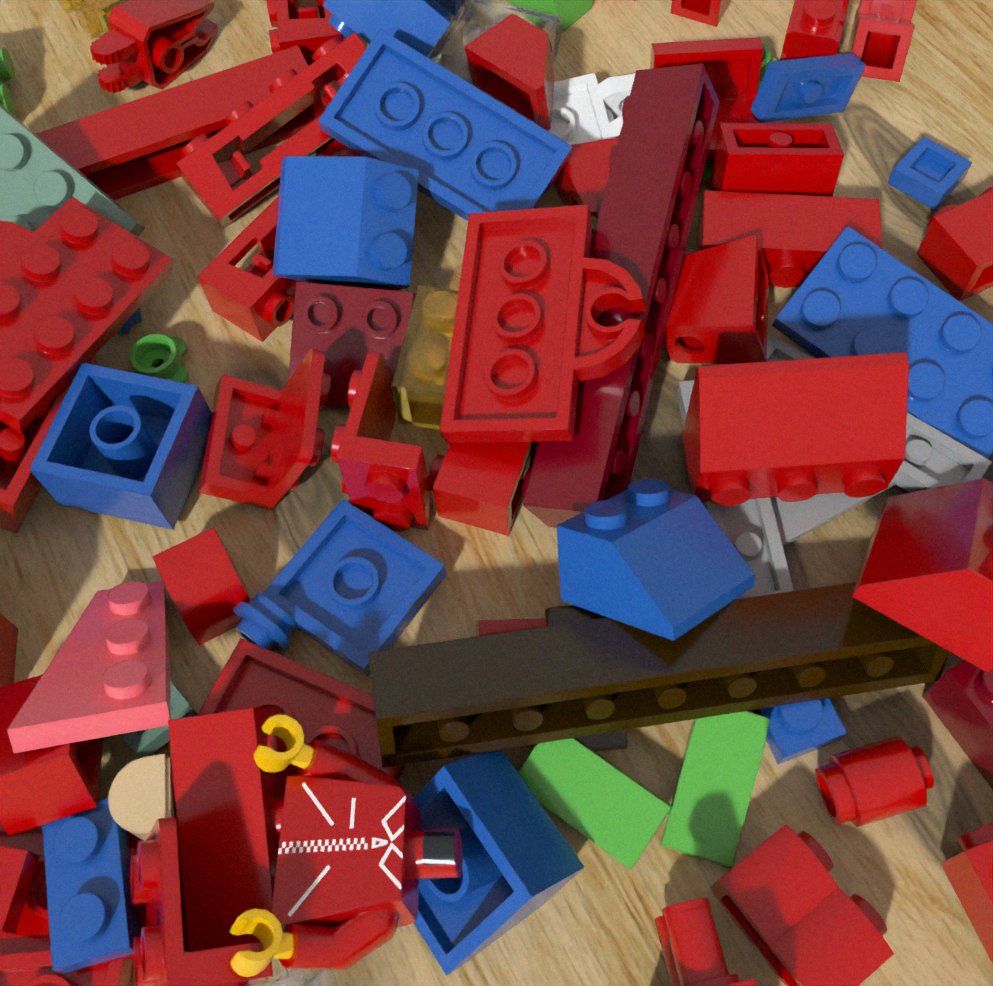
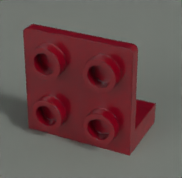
[288,282,425,412]

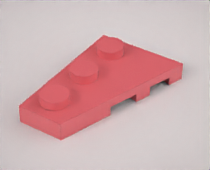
[7,581,171,753]

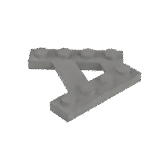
[676,334,992,599]

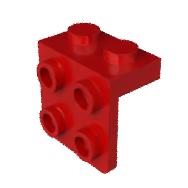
[650,37,764,159]
[198,348,331,510]
[331,351,433,532]
[130,817,273,986]

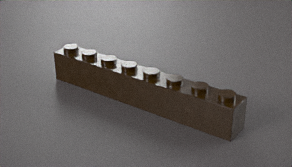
[368,582,949,768]

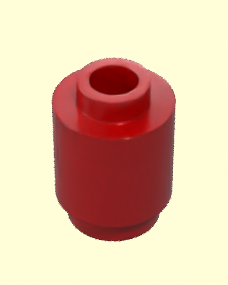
[815,736,934,827]

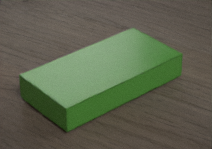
[518,738,673,869]

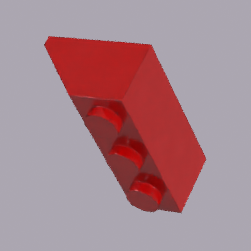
[682,352,909,507]
[851,478,993,673]

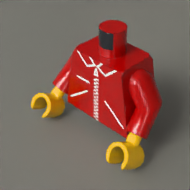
[229,714,463,977]

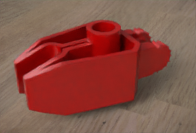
[90,0,218,93]

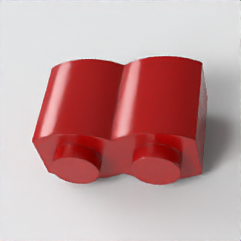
[710,824,894,986]

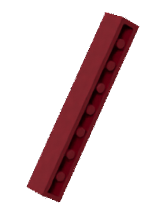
[523,64,720,528]

